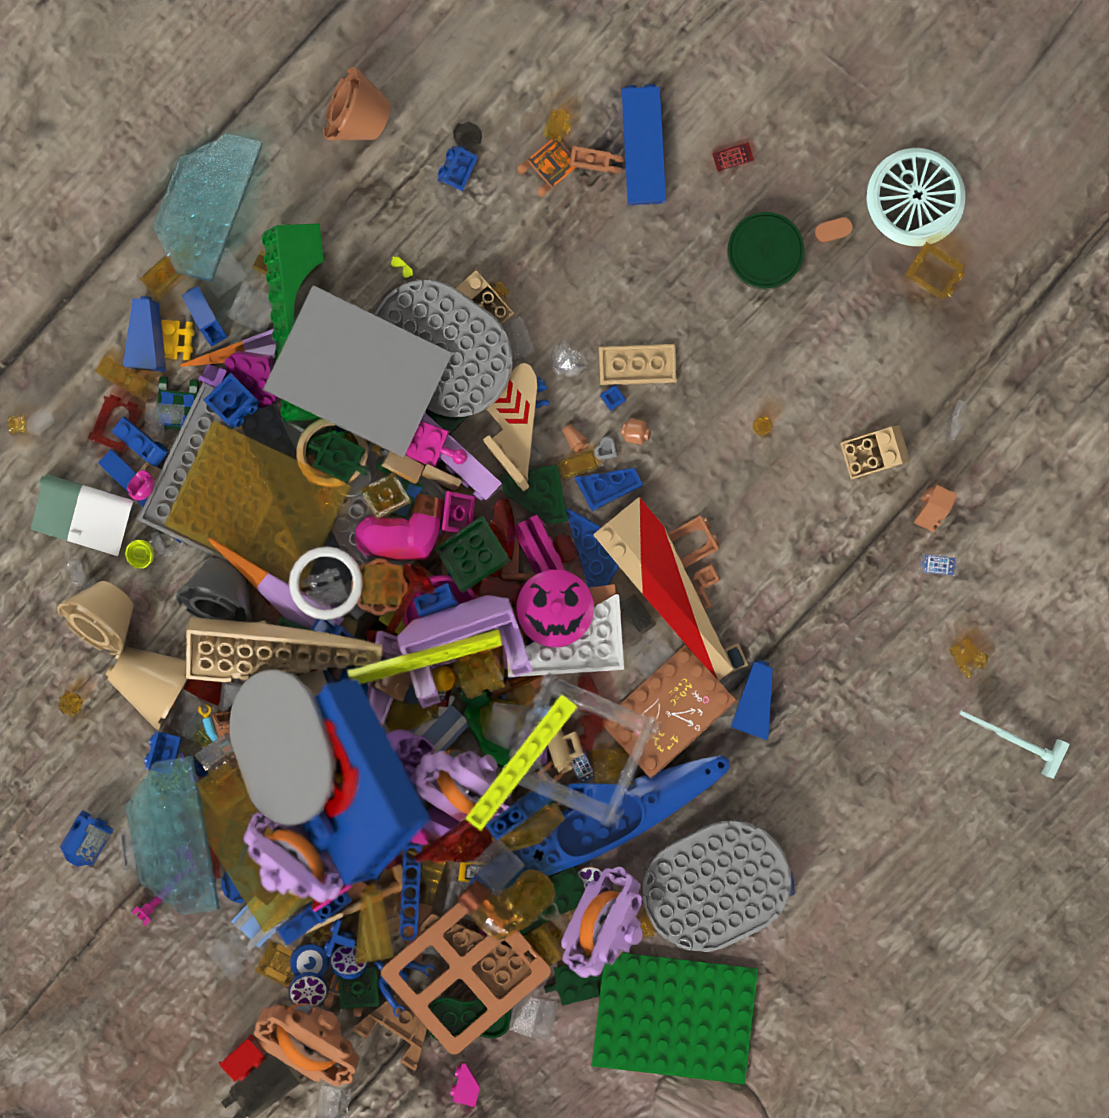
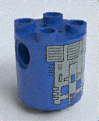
[60,810,114,867]

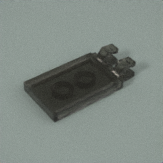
[221,1056,300,1118]

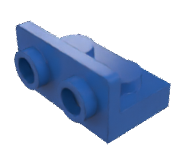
[437,146,478,191]

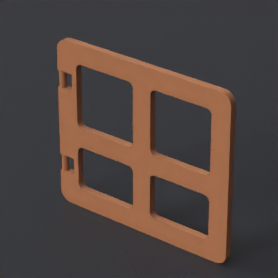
[381,902,551,1054]

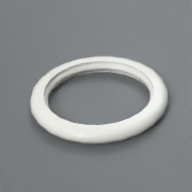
[289,547,363,620]

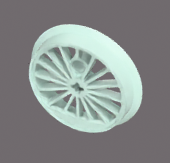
[867,148,966,246]

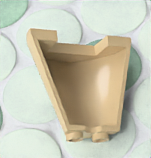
[105,646,187,730]

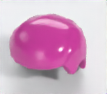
[127,470,155,501]

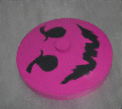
[516,570,594,647]

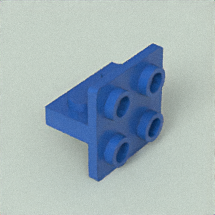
[144,731,182,775]
[324,916,358,957]

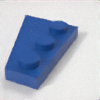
[574,468,643,512]

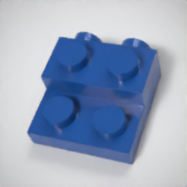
[204,373,260,429]

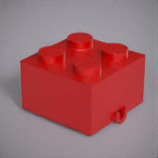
[218,1034,267,1082]

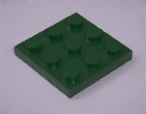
[434,516,511,593]

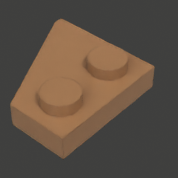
[370,671,412,701]

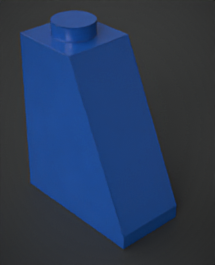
[181,286,228,347]

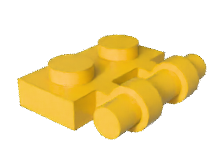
[161,320,195,361]

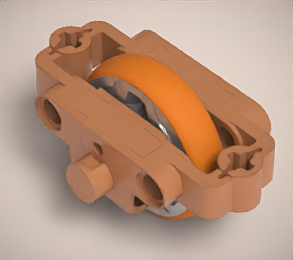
[254,1003,360,1086]

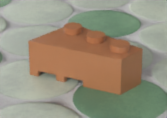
[914,485,958,532]

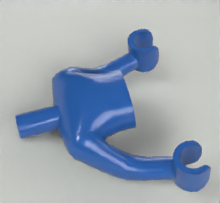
[373,959,435,1017]

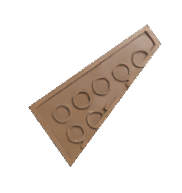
[418,912,535,998]

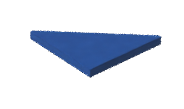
[566,508,619,607]

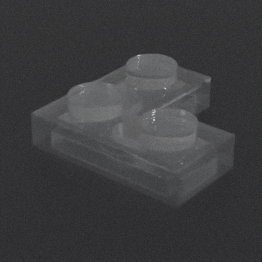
[144,403,185,442]

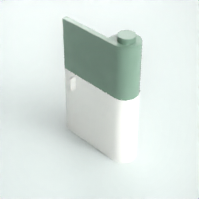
[31,474,135,556]

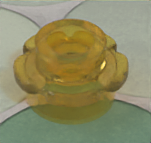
[493,281,510,298]

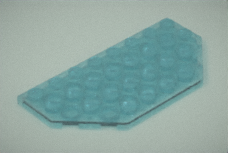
[153,133,263,282]
[125,756,220,915]

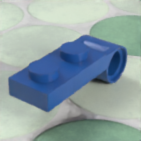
[112,417,169,467]

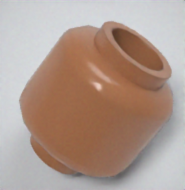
[622,418,651,445]

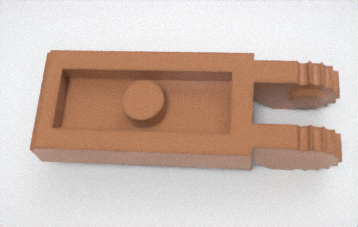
[569,146,624,174]

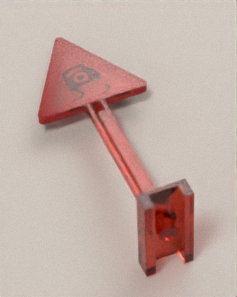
[367,564,436,643]

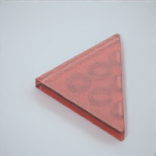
[414,819,500,863]

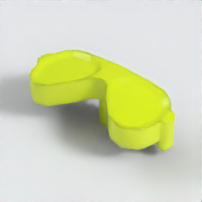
[391,256,413,278]

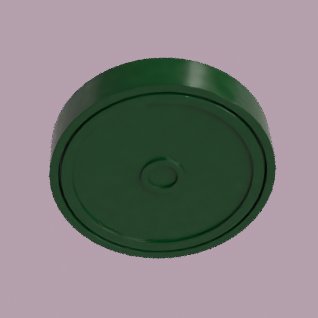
[727,212,804,290]

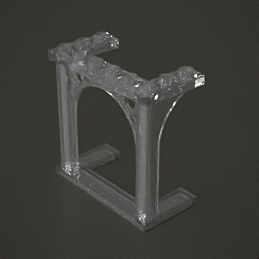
[502,672,662,828]

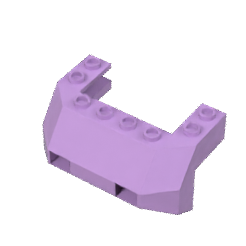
[397,595,533,708]

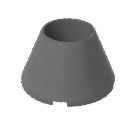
[176,558,251,623]

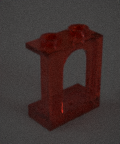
[87,394,142,454]

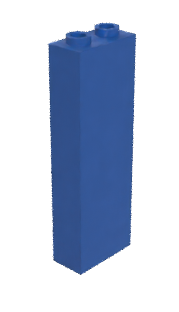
[621,84,666,205]

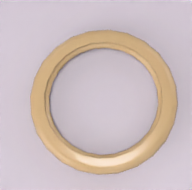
[296,418,368,487]

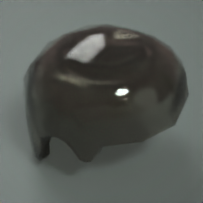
[453,121,482,150]

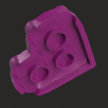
[225,351,279,408]

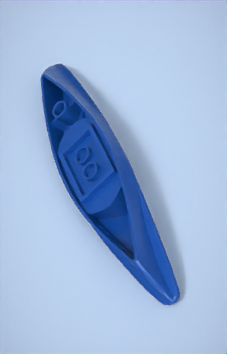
[469,756,730,892]

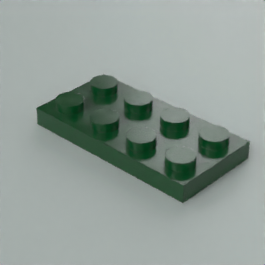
[505,866,585,935]

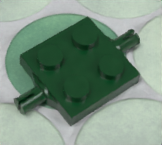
[309,432,370,484]
[543,958,602,1006]

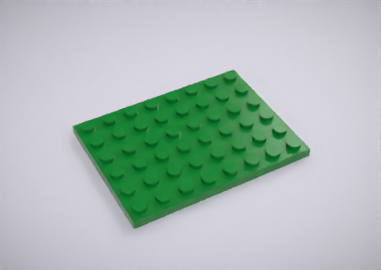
[591,952,758,1084]

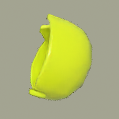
[125,540,155,569]

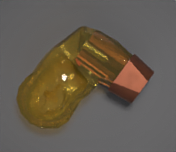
[457,869,555,941]

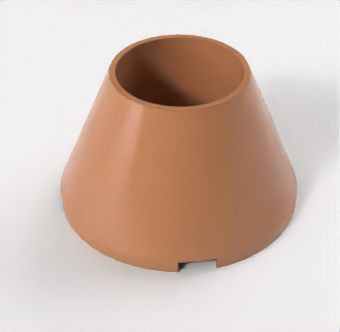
[323,67,391,141]

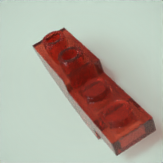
[489,498,515,577]
[576,672,603,752]

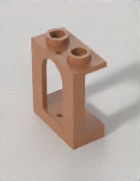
[668,515,720,568]

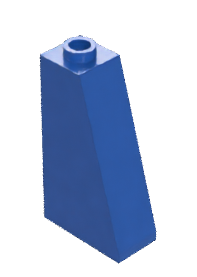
[123,296,166,372]
[730,660,773,740]

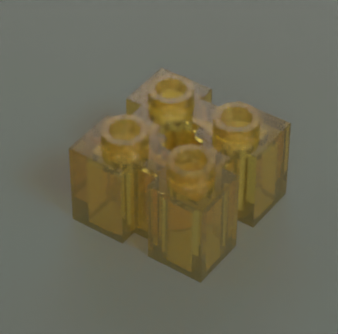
[455,648,505,699]

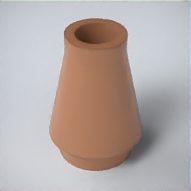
[562,424,589,453]

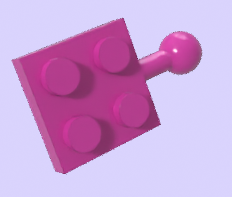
[405,420,467,467]

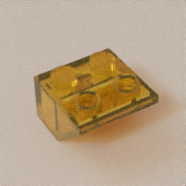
[362,565,403,606]

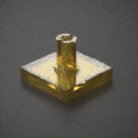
[591,747,634,785]
[523,923,564,966]

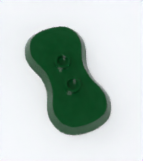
[427,997,511,1041]

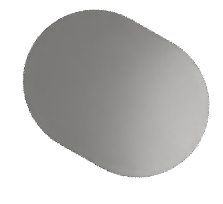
[374,280,513,417]
[230,670,335,825]
[643,821,791,952]

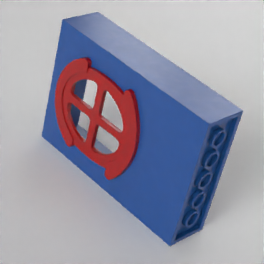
[314,679,430,886]

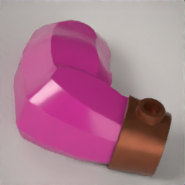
[354,494,445,561]

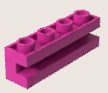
[512,515,568,575]

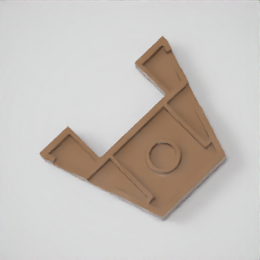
[352,993,427,1071]

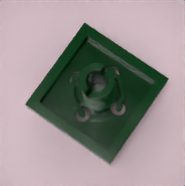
[338,967,379,1009]

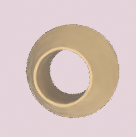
[57,581,134,655]

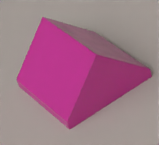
[441,491,475,533]

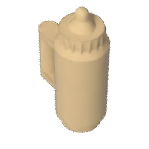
[548,728,584,773]

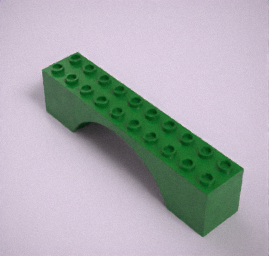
[262,223,324,422]

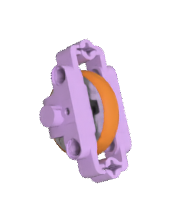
[416,749,512,828]
[244,813,344,902]
[562,867,643,977]

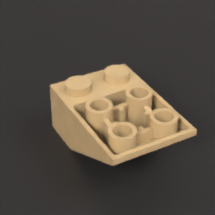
[455,270,514,325]
[840,425,910,479]

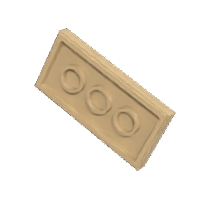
[599,344,677,385]

